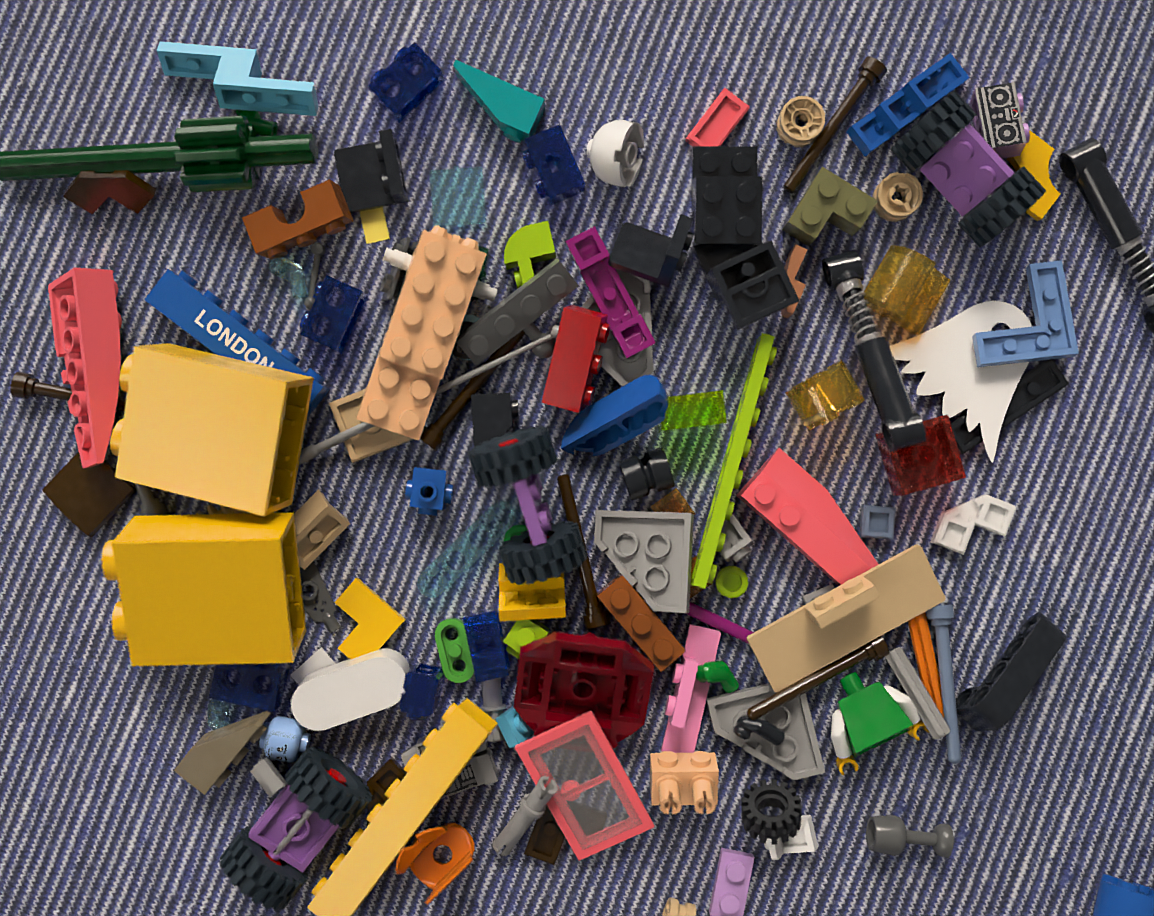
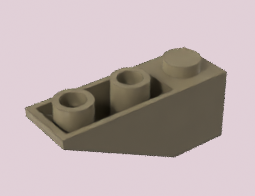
[174,711,271,795]

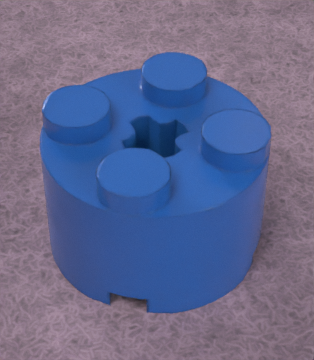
[1092,873,1154,916]

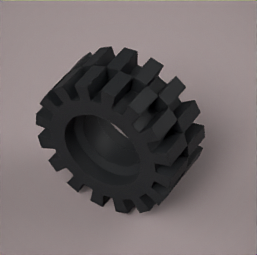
[741,779,802,845]

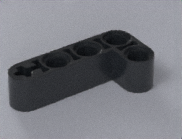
[956,612,1066,732]

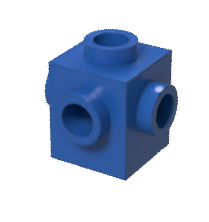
[405,467,454,516]

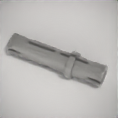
[492,776,558,856]

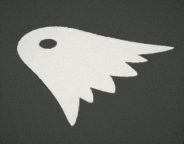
[890,301,1033,463]

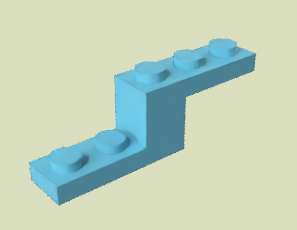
[157,42,319,116]

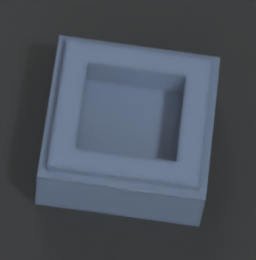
[859,505,896,540]

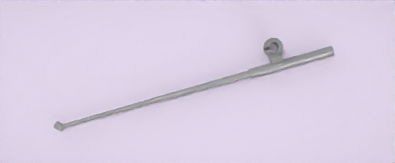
[210,325,559,506]

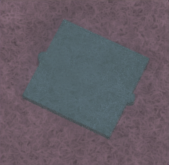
[430,166,486,228]

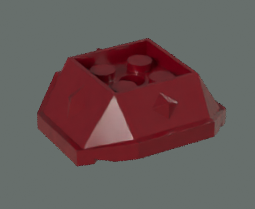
[514,632,654,752]

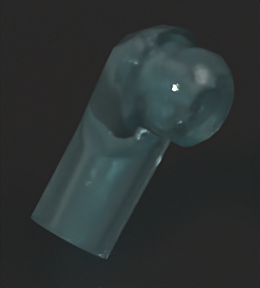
[269,257,309,299]

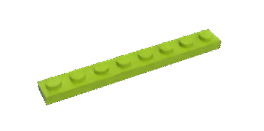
[690,333,777,589]

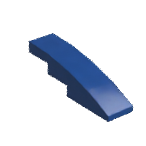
[846,53,970,157]

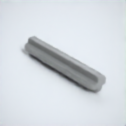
[885,647,950,740]

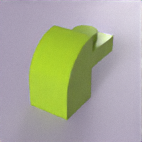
[504,221,556,289]

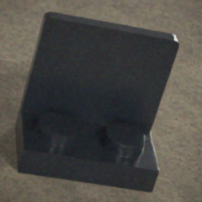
[334,129,409,213]

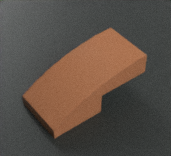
[781,245,807,319]

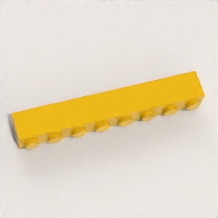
[307,698,498,916]

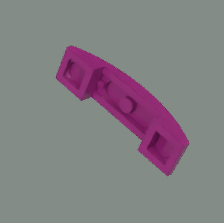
[565,226,656,359]

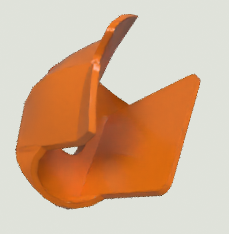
[396,822,475,905]

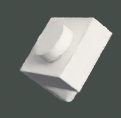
[764,815,818,860]

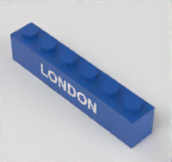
[144,269,330,419]

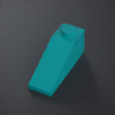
[453,60,545,143]

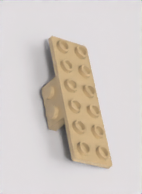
[747,544,946,693]

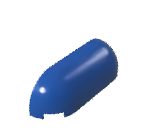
[561,375,668,456]

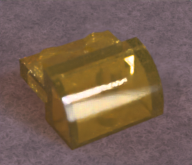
[864,245,951,335]

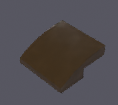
[42,451,137,537]

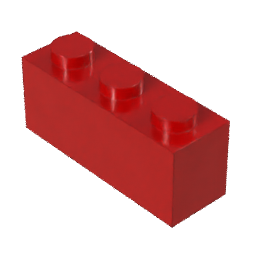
[541,305,610,413]

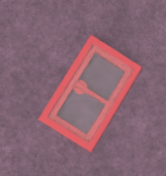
[515,711,655,861]

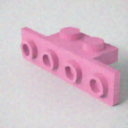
[661,624,721,753]

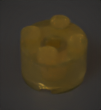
[785,359,865,431]

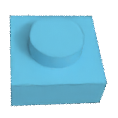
[495,706,534,748]

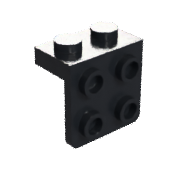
[608,214,694,287]

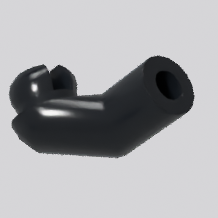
[734,716,785,746]

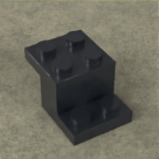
[691,146,763,244]
[692,240,800,330]

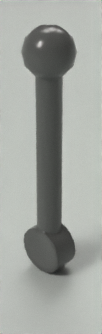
[304,243,326,309]

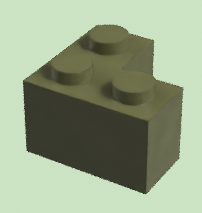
[782,167,878,247]

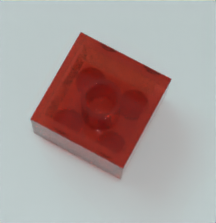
[875,414,966,496]

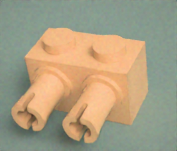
[650,751,719,814]

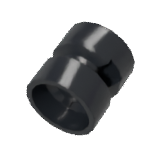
[619,447,675,501]

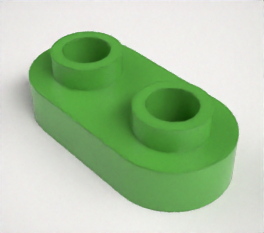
[435,617,476,683]

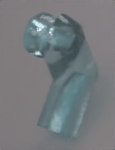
[207,696,231,730]

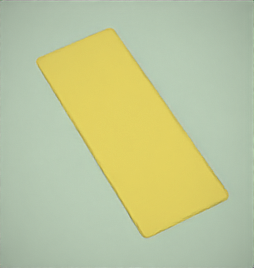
[359,207,390,244]

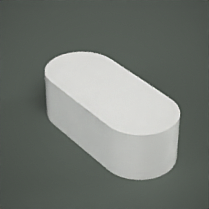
[291,648,410,731]

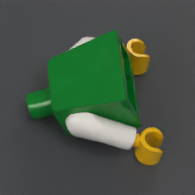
[831,672,929,775]

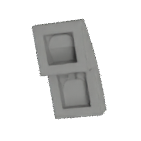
[250,757,287,797]

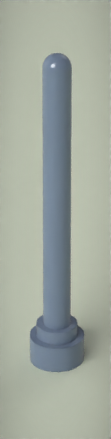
[927,605,961,764]

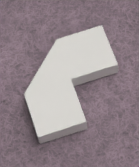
[931,495,1017,555]

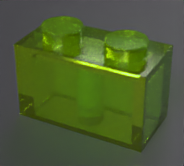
[658,390,727,433]

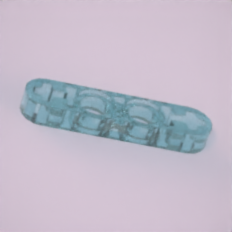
[417,501,517,598]

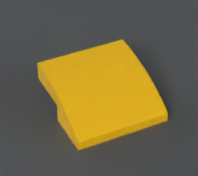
[498,563,566,622]

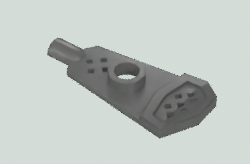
[300,561,341,634]

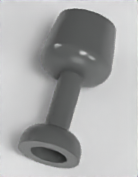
[866,815,954,858]

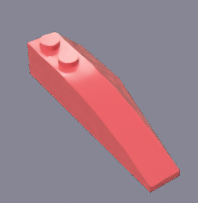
[48,267,122,469]
[736,447,879,586]

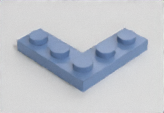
[972,260,1079,367]

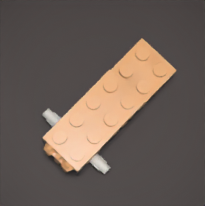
[356,226,498,441]

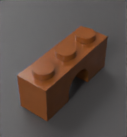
[242,179,353,260]
[597,573,686,672]

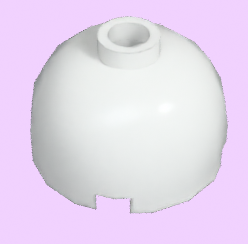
[587,120,644,187]

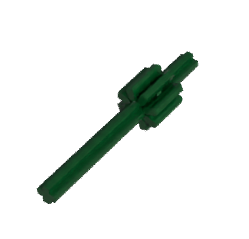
[0,116,318,192]

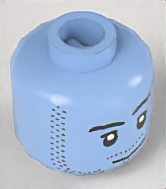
[259,716,311,763]

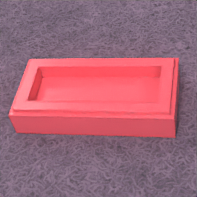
[685,88,750,146]

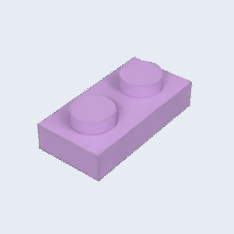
[709,848,754,916]

